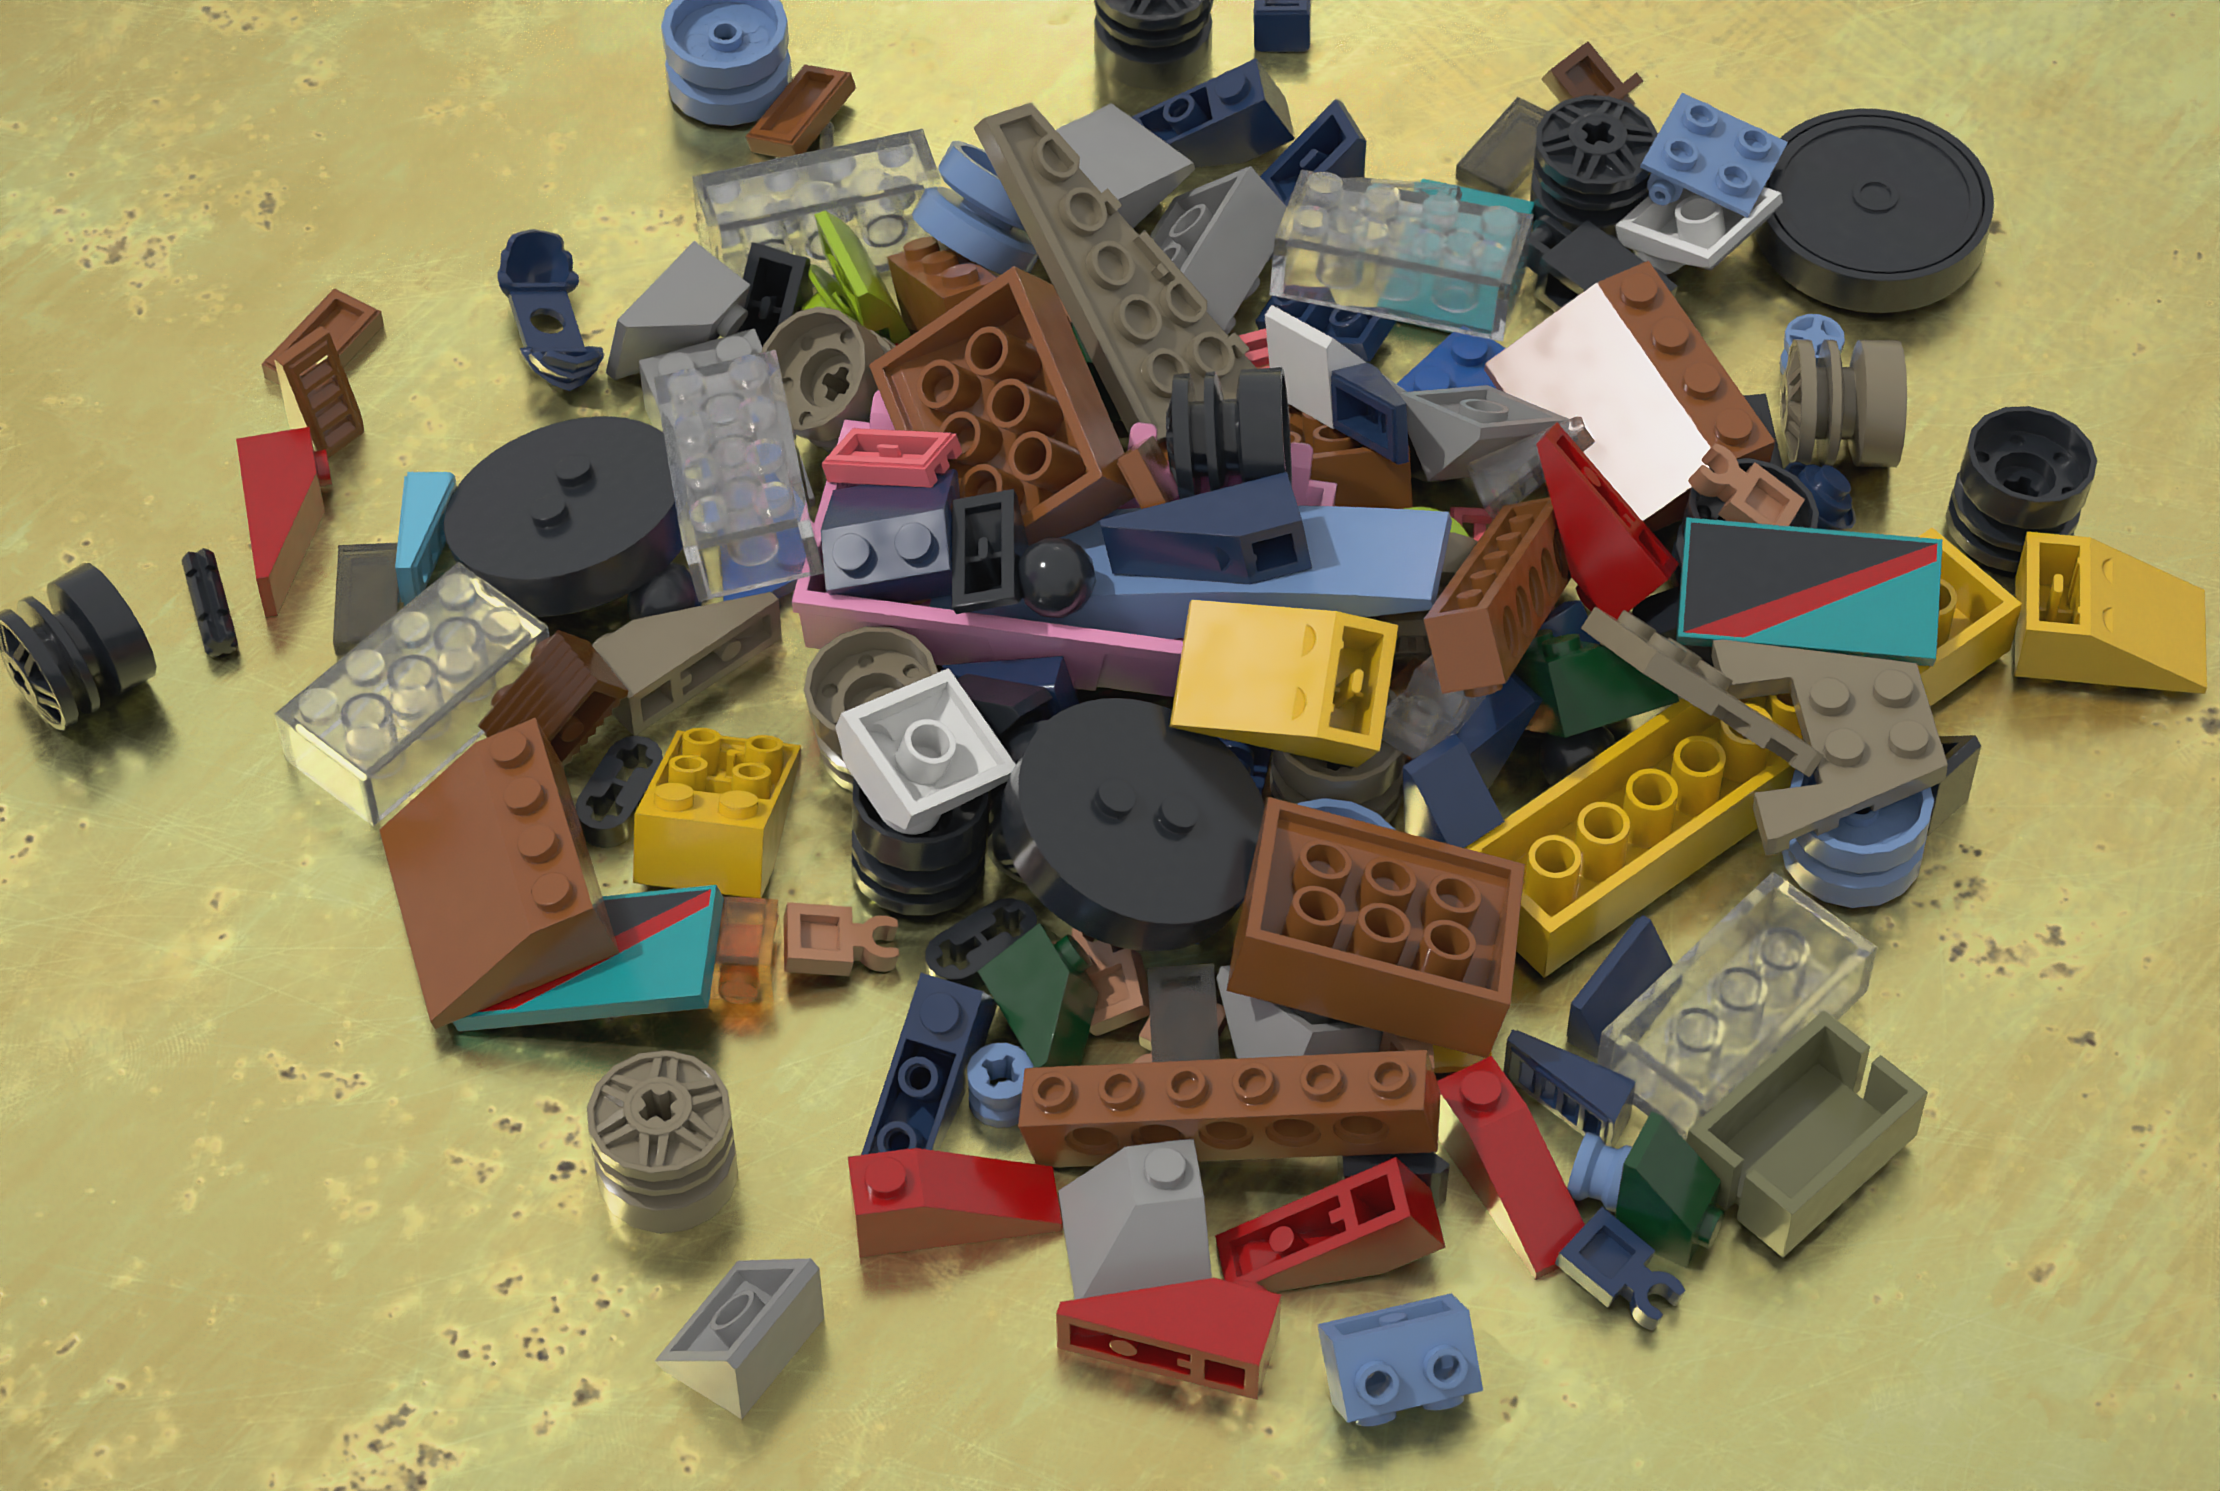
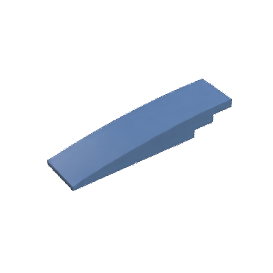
[929,506,1452,639]

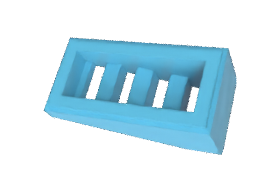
[395,472,457,607]

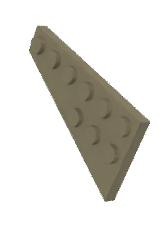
[974,102,1257,444]

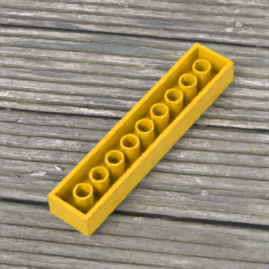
[1465,528,2022,978]

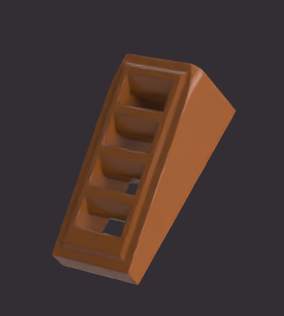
[274,326,364,458]

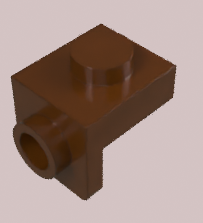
[1541,41,1644,105]

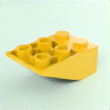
[2015,532,2207,694]
[1170,600,1398,767]
[633,728,801,899]

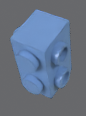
[1317,1293,1483,1426]

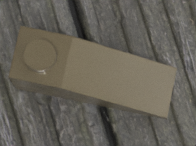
[592,592,782,736]

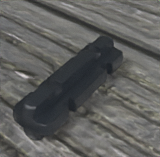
[181,548,238,657]

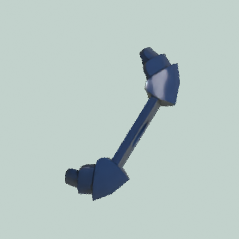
[497,229,605,391]

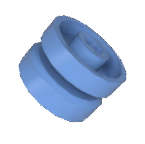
[661,0,792,126]
[912,141,1039,275]
[1782,769,1934,908]

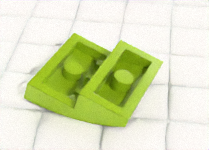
[814,210,911,344]

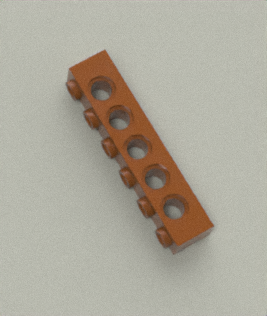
[1424,497,1571,697]
[1018,1050,1441,1168]

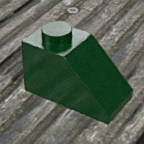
[978,923,1099,1068]
[1615,1111,1725,1268]

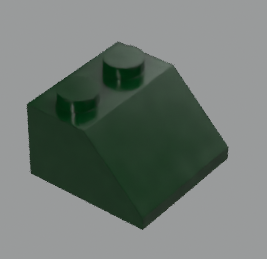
[1513,629,1679,738]

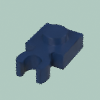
[1555,1207,1685,1330]

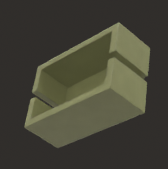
[1686,1010,1928,1257]

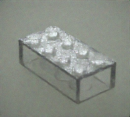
[692,128,941,287]
[1269,170,1533,342]
[654,350,824,602]
[274,562,549,827]
[1597,872,1877,1140]

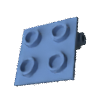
[1640,93,1788,218]

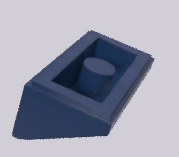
[1566,915,1675,1063]

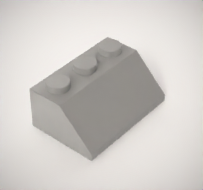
[1150,166,1295,334]

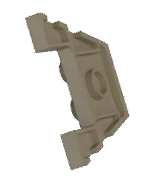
[1581,607,1824,777]
[1711,640,1948,855]

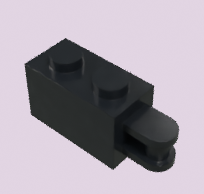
[1512,215,1678,312]

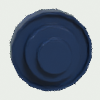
[1784,462,1856,531]

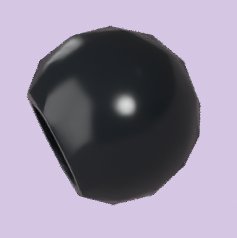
[1017,537,1096,618]
[627,561,703,621]
[1539,726,1616,786]

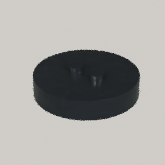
[1754,108,1994,313]
[444,416,697,617]
[1001,698,1265,952]

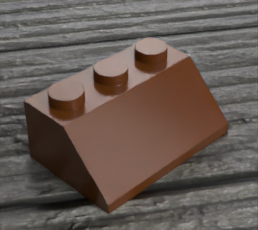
[887,237,1071,332]

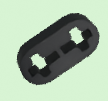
[575,736,663,848]
[925,898,1037,990]

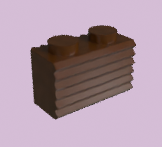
[478,630,628,769]

